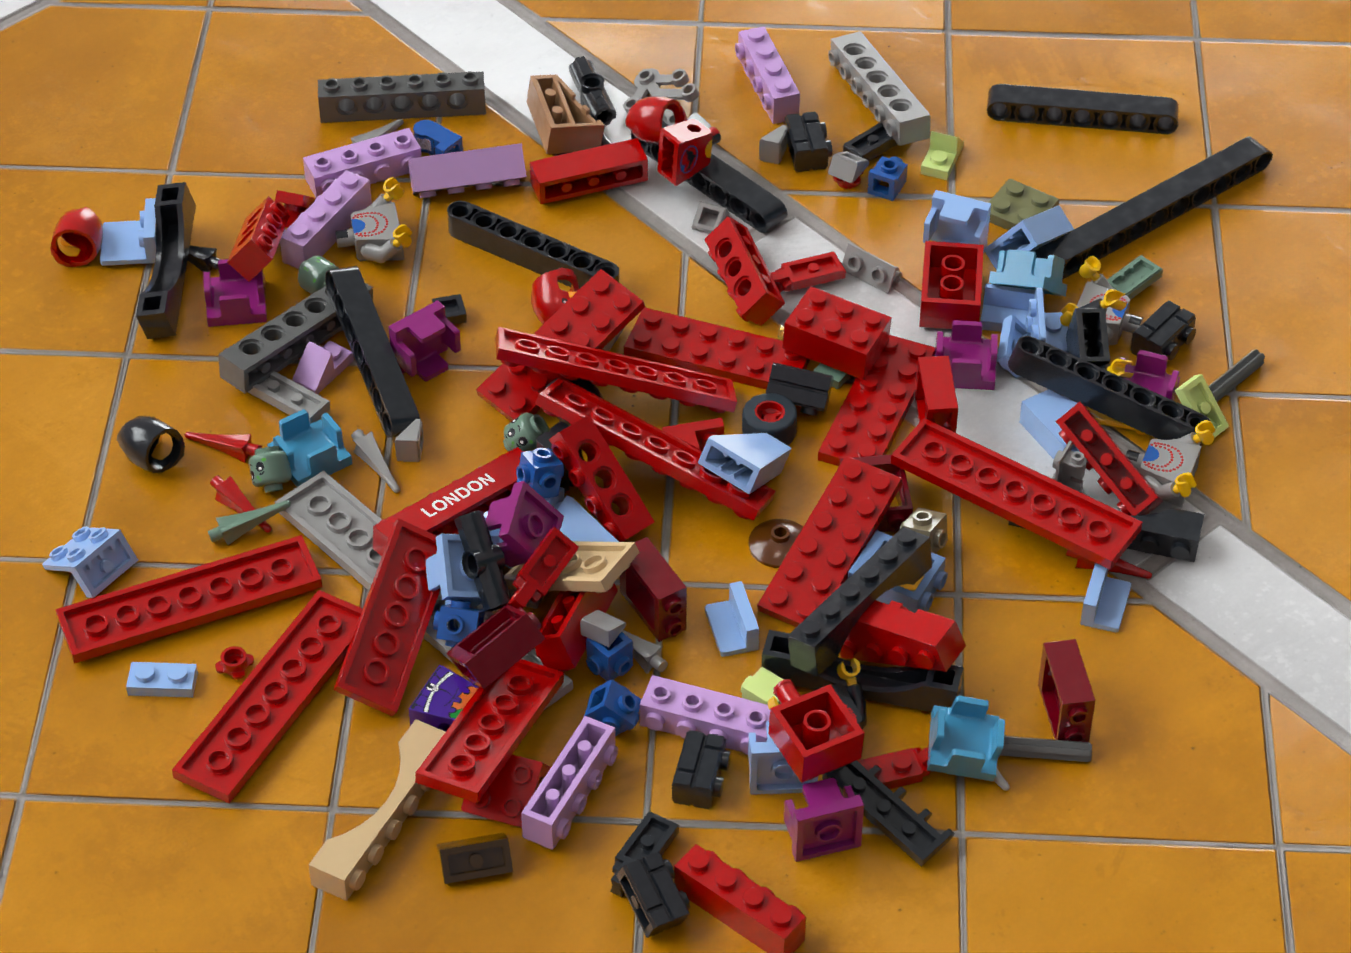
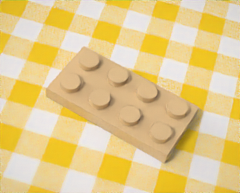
[504,541,640,593]

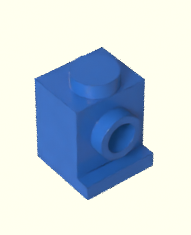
[867,156,908,201]

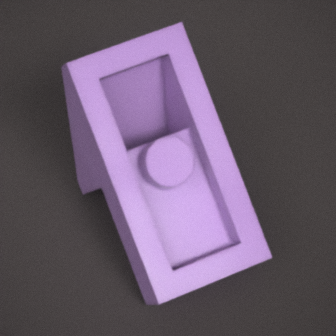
[292,341,354,394]

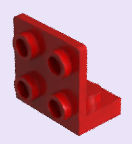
[461,754,551,828]

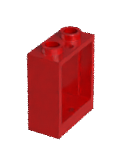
[915,356,958,433]

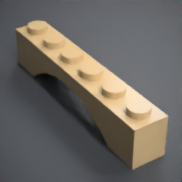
[309,719,445,901]

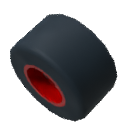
[742,393,797,446]

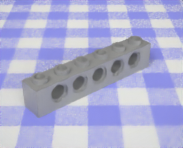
[828,31,930,146]

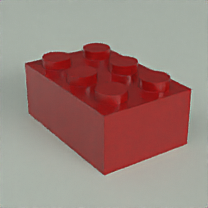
[919,241,984,329]
[782,286,892,380]

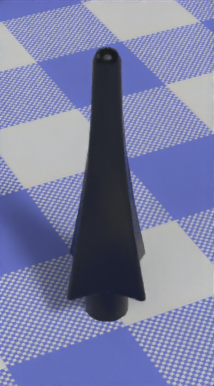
[187,245,222,272]

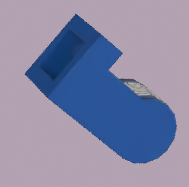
[413,120,463,155]

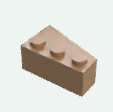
[526,74,605,154]

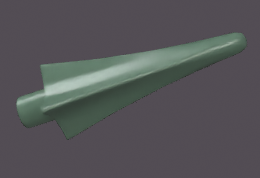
[208,500,291,545]

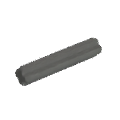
[1209,349,1265,402]
[1000,736,1092,762]

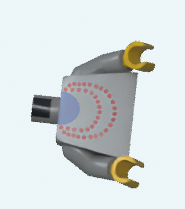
[335,177,412,263]
[1060,256,1143,345]
[1126,420,1216,507]

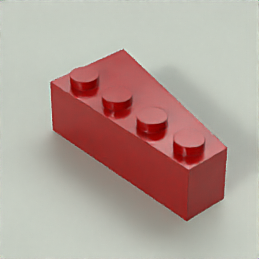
[831,584,966,672]

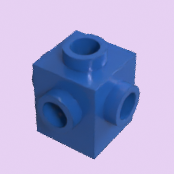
[516,448,564,498]
[433,600,485,647]
[586,631,633,681]
[584,679,642,736]

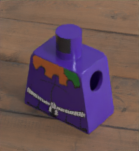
[409,665,479,732]

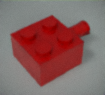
[768,679,865,783]

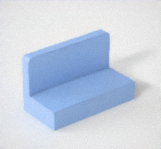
[980,284,1044,332]
[1080,563,1131,633]
[705,581,759,657]

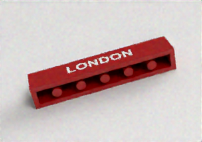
[373,447,523,556]

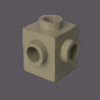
[900,507,948,554]

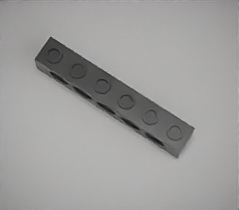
[318,71,486,123]
[219,283,373,393]

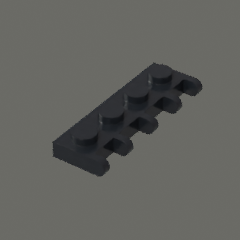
[822,760,955,867]

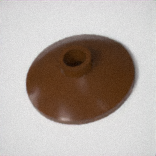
[749,519,803,568]

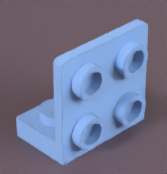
[100,198,156,266]
[1026,288,1068,352]
[42,526,138,598]

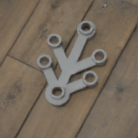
[623,68,699,126]

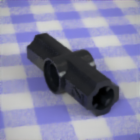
[569,56,616,126]
[454,510,511,612]

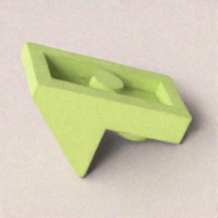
[920,131,964,180]
[1175,374,1229,437]

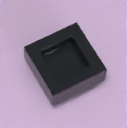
[432,294,467,325]

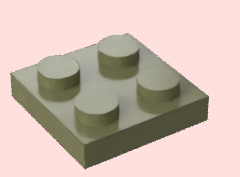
[988,178,1059,230]

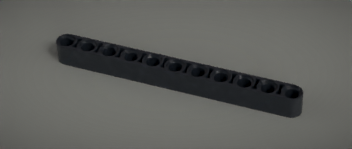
[1033,136,1273,280]

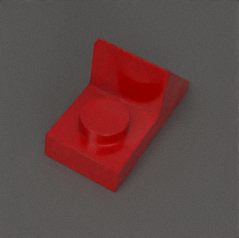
[275,190,316,228]
[662,418,724,451]

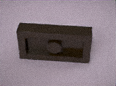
[437,833,513,884]

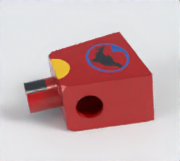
[657,119,721,186]

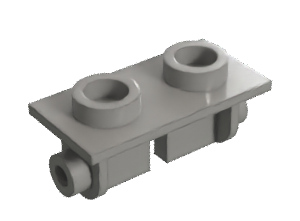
[842,243,902,294]
[1052,440,1087,493]

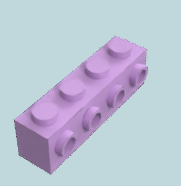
[735,26,800,124]
[303,128,422,198]
[408,143,527,198]
[280,170,372,269]
[640,675,770,755]
[521,716,618,850]

